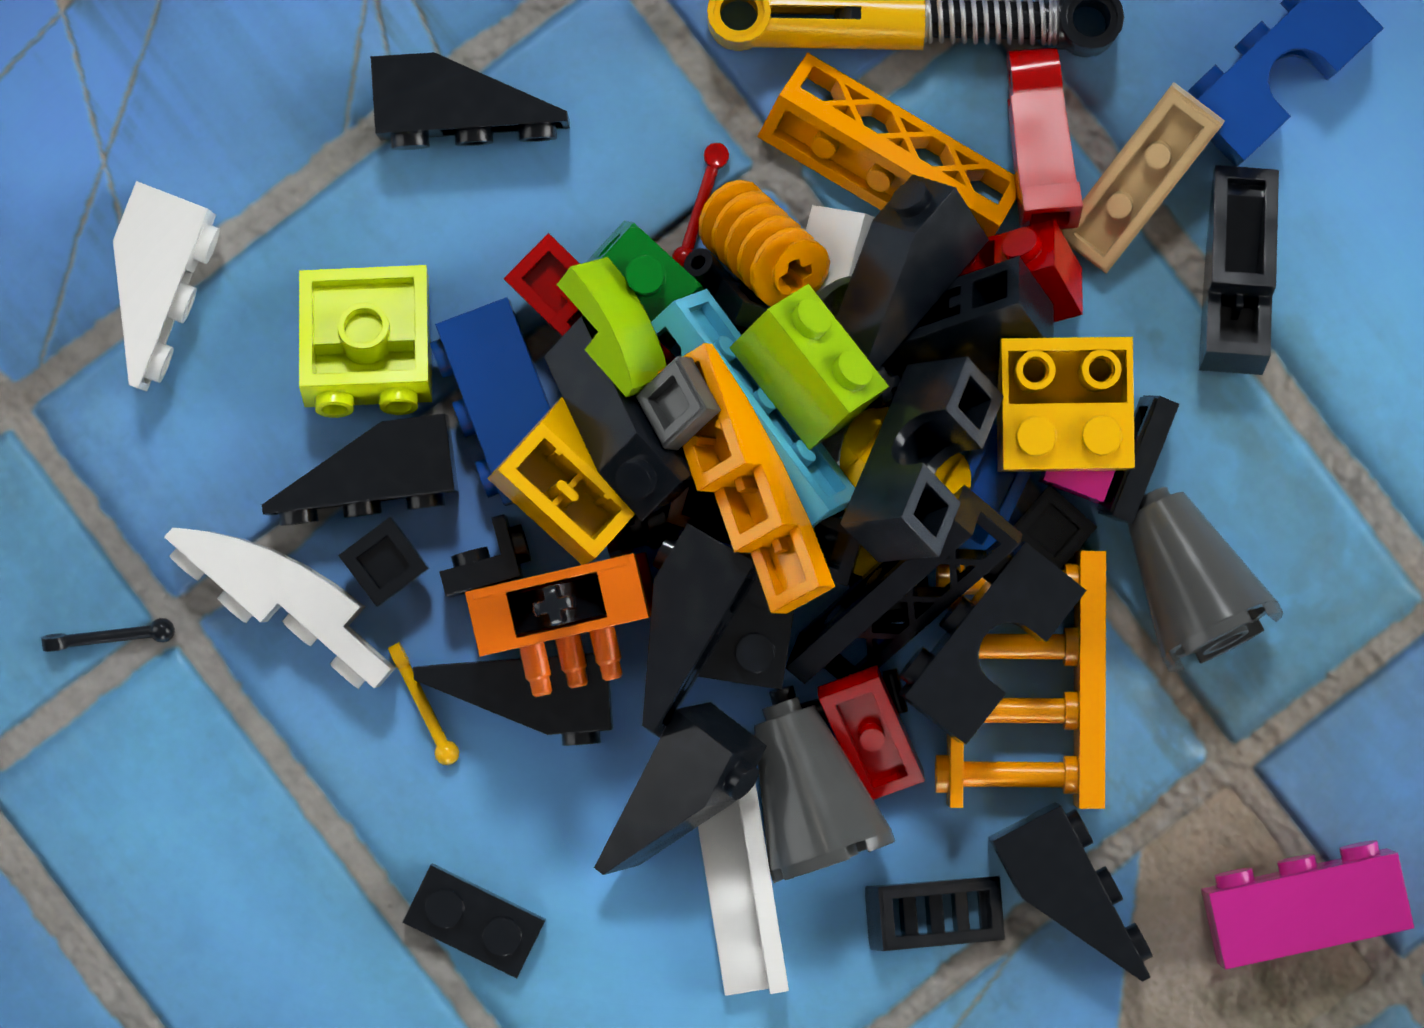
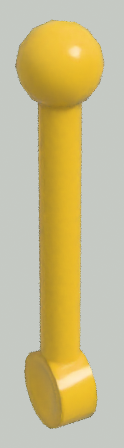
[388,642,460,766]

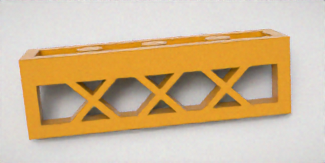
[757,52,1017,237]

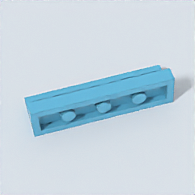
[651,289,855,528]

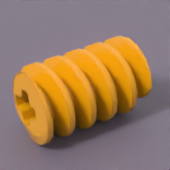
[699,180,830,306]

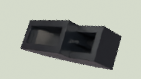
[1199,165,1279,375]

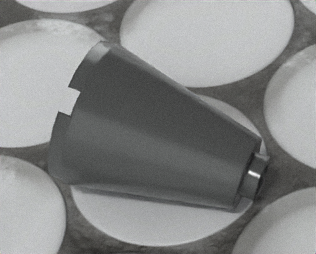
[1128,487,1283,672]
[754,697,895,883]

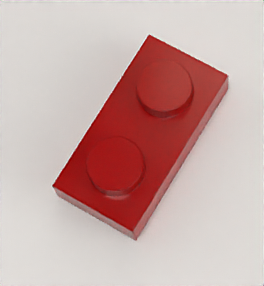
[817,665,925,800]

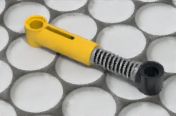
[707,0,1124,57]

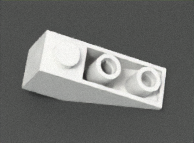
[113,181,220,391]

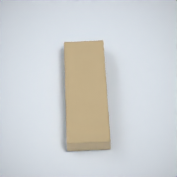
[1061,82,1225,274]

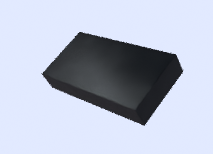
[1097,395,1180,524]

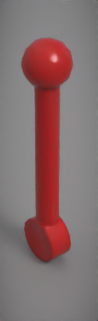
[672,143,729,268]

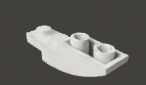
[164,528,396,689]

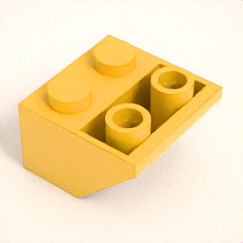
[997,337,1135,472]
[487,397,635,565]

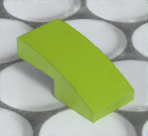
[557,257,667,397]

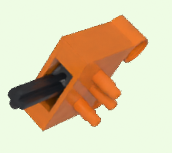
[465,552,653,697]

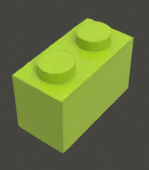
[729,284,889,450]

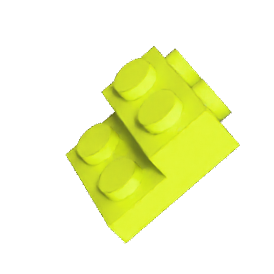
[299,265,432,418]

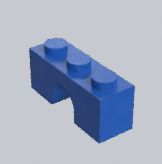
[1188,0,1384,167]

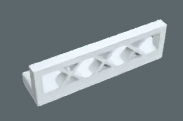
[698,782,789,996]

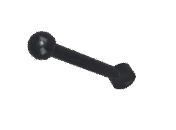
[41,618,175,652]

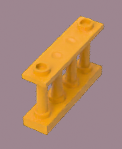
[935,551,1106,809]

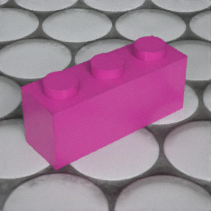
[1201,840,1414,970]

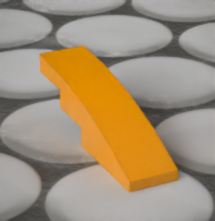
[658,343,836,614]

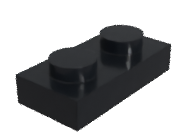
[402,863,546,978]

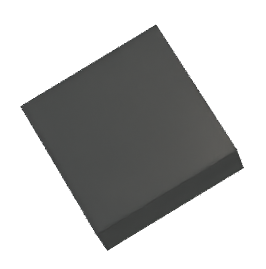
[635,356,721,450]

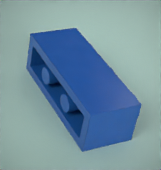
[430,297,551,506]

